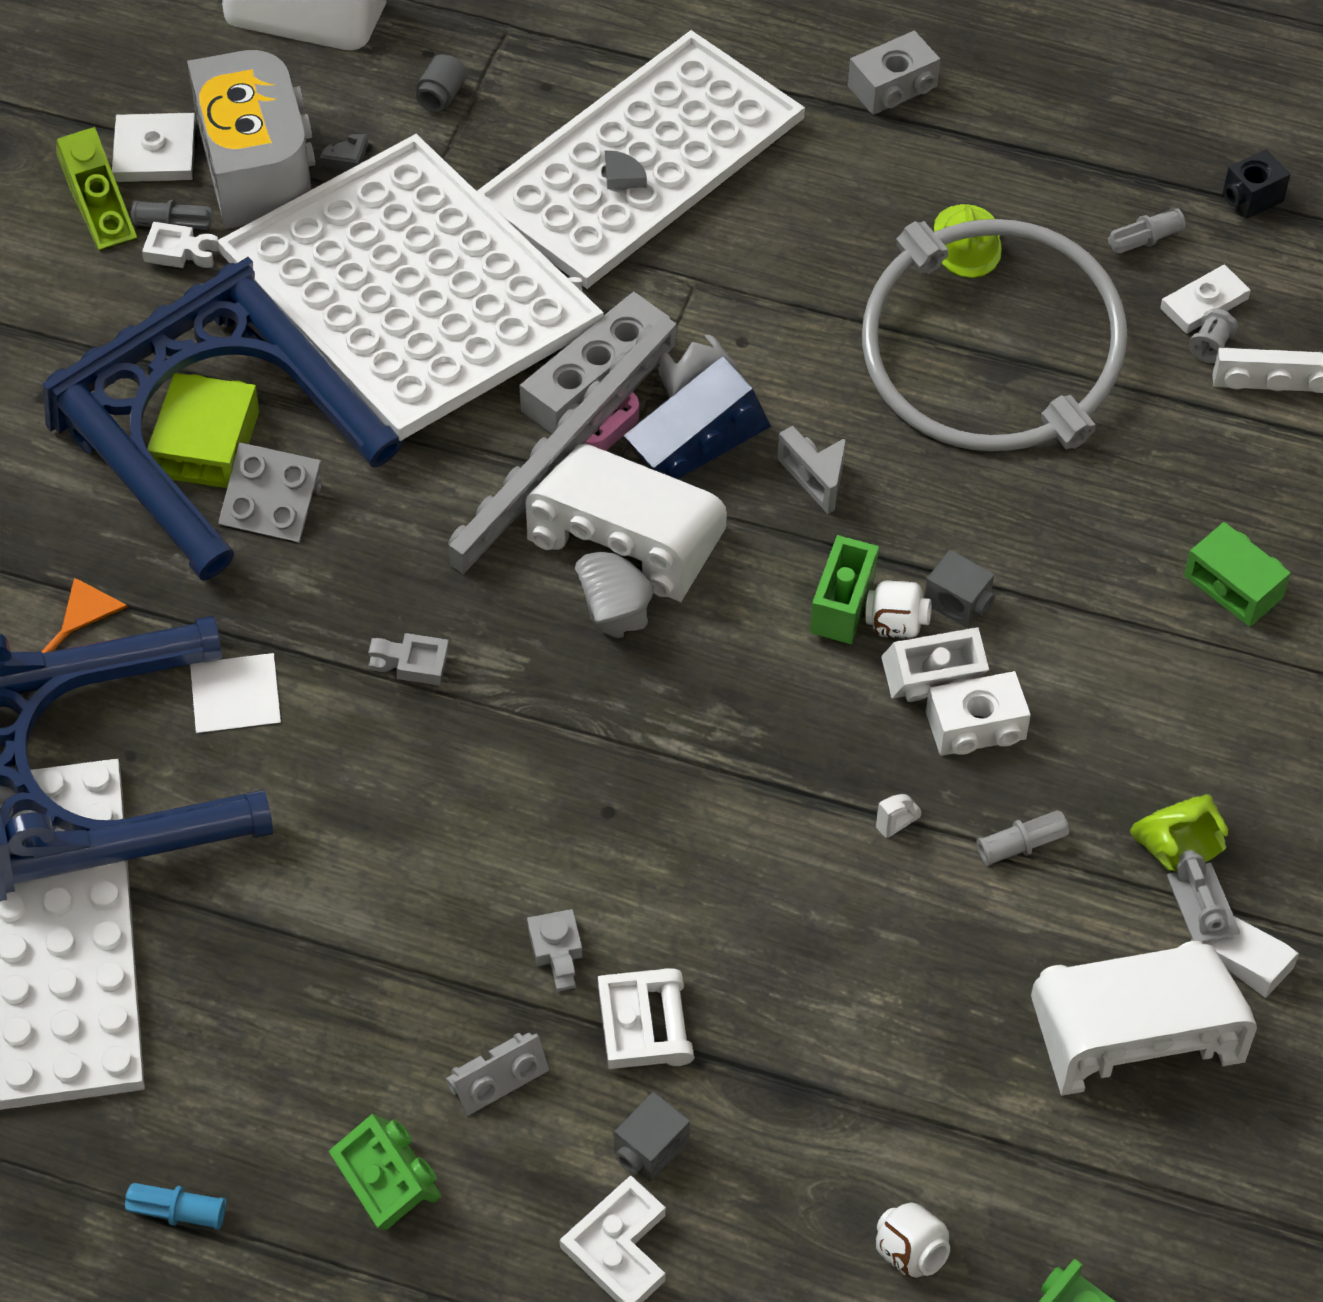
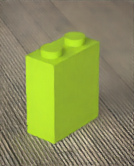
[147,373,259,488]

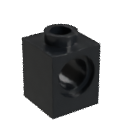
[1222,149,1291,219]

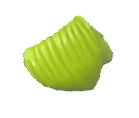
[1130,794,1228,872]

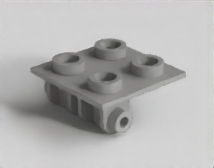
[218,442,322,543]

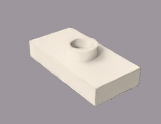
[1160,264,1251,334]

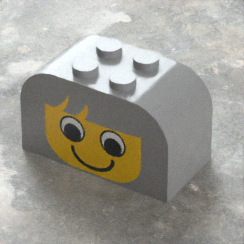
[187,50,315,229]

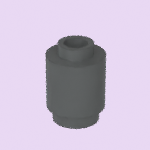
[416,54,467,112]

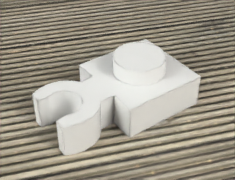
[142,222,219,268]

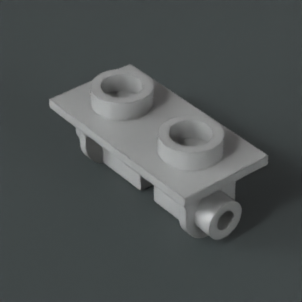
[1167,850,1240,944]
[445,1032,550,1116]

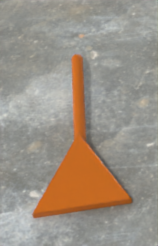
[41,578,127,653]

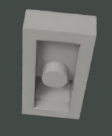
[777,426,846,514]

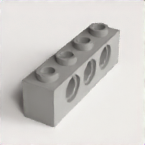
[520,291,670,434]

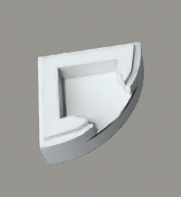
[876,794,921,838]

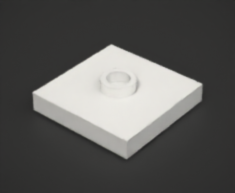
[112,113,196,182]

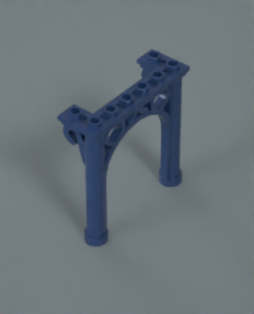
[43,256,403,580]
[0,616,273,901]

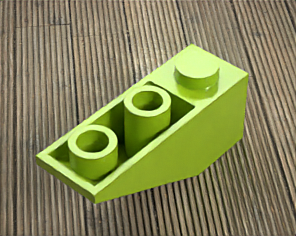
[56,127,137,251]

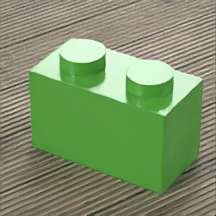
[1184,522,1291,627]
[810,535,879,644]

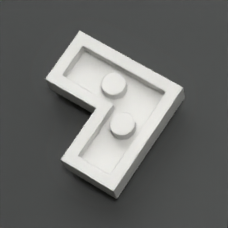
[560,1176,666,1302]

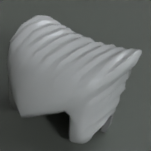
[658,335,742,399]
[575,552,654,638]

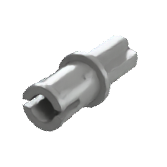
[1108,208,1186,254]
[976,811,1069,866]

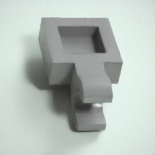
[369,633,449,686]
[527,909,583,992]

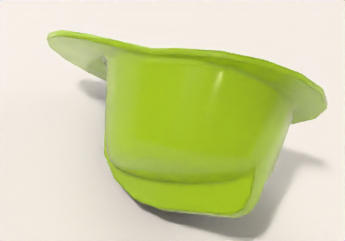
[934,204,1002,278]

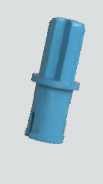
[125,1183,226,1230]

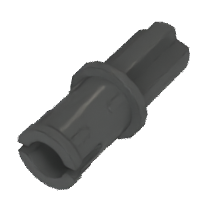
[131,200,213,230]

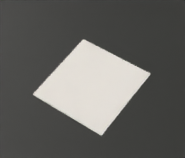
[190,653,281,733]

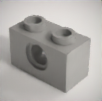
[848,30,940,115]

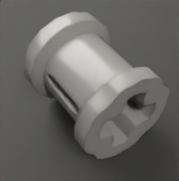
[1188,308,1238,363]

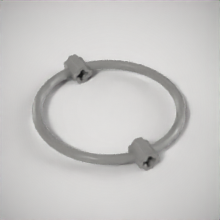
[862,219,1127,452]

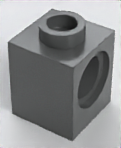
[924,550,995,628]
[614,1092,690,1182]

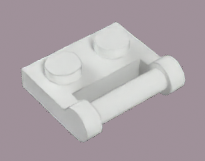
[598,969,694,1069]

